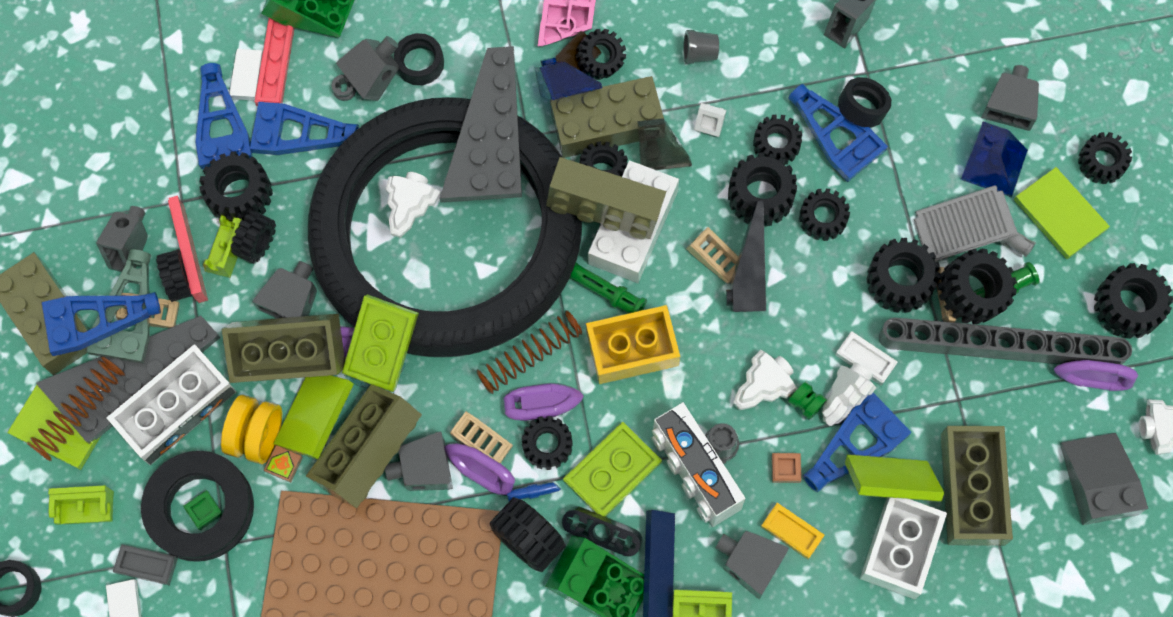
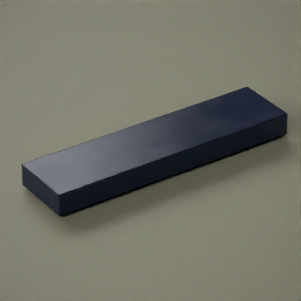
[643,510,675,617]

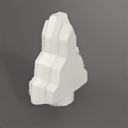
[386,172,441,238]
[733,350,797,410]
[822,362,876,426]
[1139,399,1173,455]

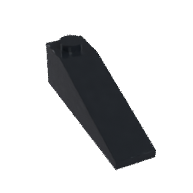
[726,201,766,312]

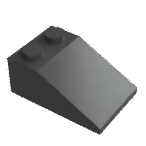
[1060,433,1148,525]

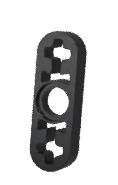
[562,506,643,556]

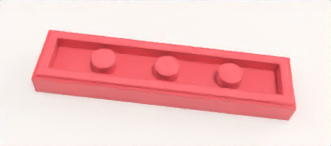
[255,18,295,106]
[168,195,208,303]

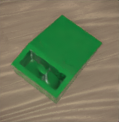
[261,0,354,38]
[545,536,644,617]

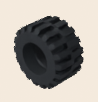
[199,152,273,222]
[728,153,797,227]
[866,238,940,313]
[938,248,1017,324]
[1094,263,1173,339]
[489,497,566,572]

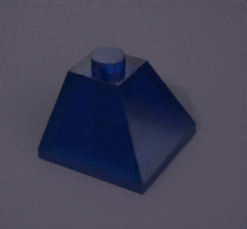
[534,57,602,100]
[960,121,1028,197]

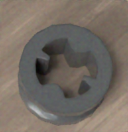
[331,74,356,101]

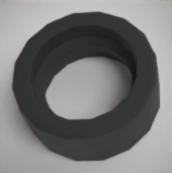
[394,33,444,85]
[838,77,892,128]
[0,560,42,617]

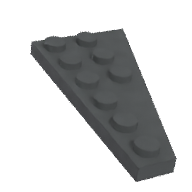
[439,46,522,203]
[36,316,220,444]

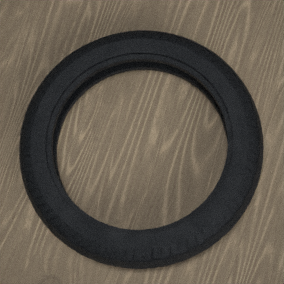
[308,97,582,357]

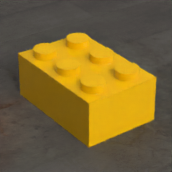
[586,305,680,384]

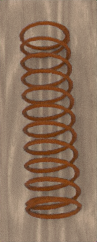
[476,310,582,394]
[27,356,125,461]

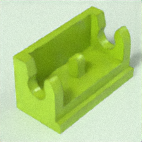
[203,215,241,278]
[48,485,114,525]
[673,590,732,617]

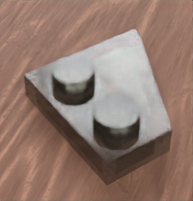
[637,118,692,170]

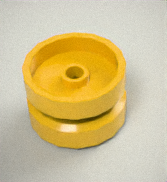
[221,394,282,465]

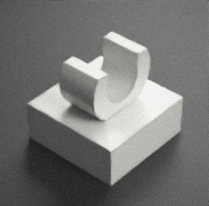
[694,103,727,137]

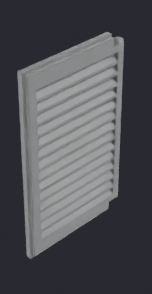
[914,185,1018,262]

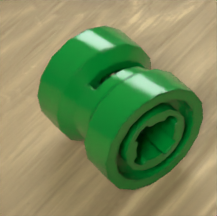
[788,381,827,420]

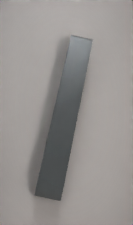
[879,318,1132,365]

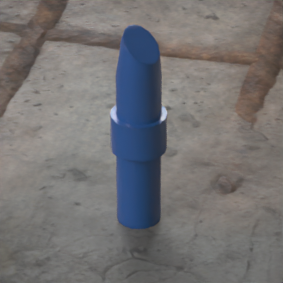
[507,482,561,502]

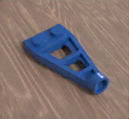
[195,63,253,169]
[788,84,888,182]
[250,102,359,155]
[42,292,161,356]
[803,392,912,493]

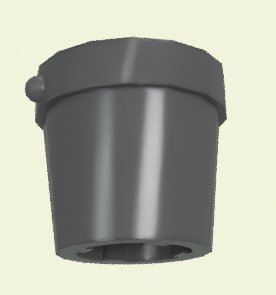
[683,30,719,64]
[705,423,739,464]

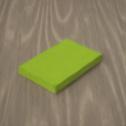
[1014,167,1110,259]
[342,294,419,392]
[273,375,354,459]
[7,385,101,470]
[563,422,662,517]
[845,454,944,501]

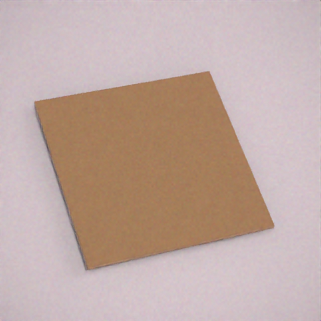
[261,491,501,617]

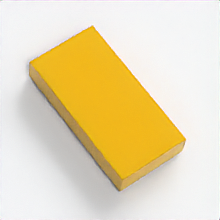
[761,503,825,559]

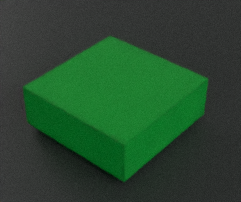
[183,490,223,530]

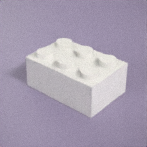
[860,497,947,599]

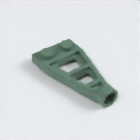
[86,249,151,363]

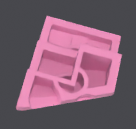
[538,0,596,47]

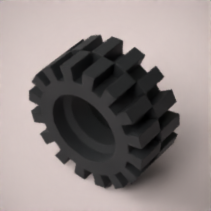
[576,29,626,79]
[753,114,802,165]
[1078,132,1132,184]
[580,141,628,177]
[799,188,850,241]
[231,211,276,264]
[156,249,192,302]
[522,416,573,470]

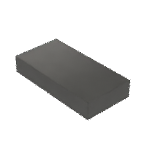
[113,544,178,586]

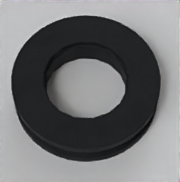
[141,451,254,562]

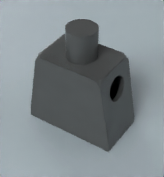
[824,0,876,49]
[336,36,399,101]
[981,65,1039,131]
[96,206,148,272]
[252,261,317,319]
[385,431,453,491]
[715,531,789,599]

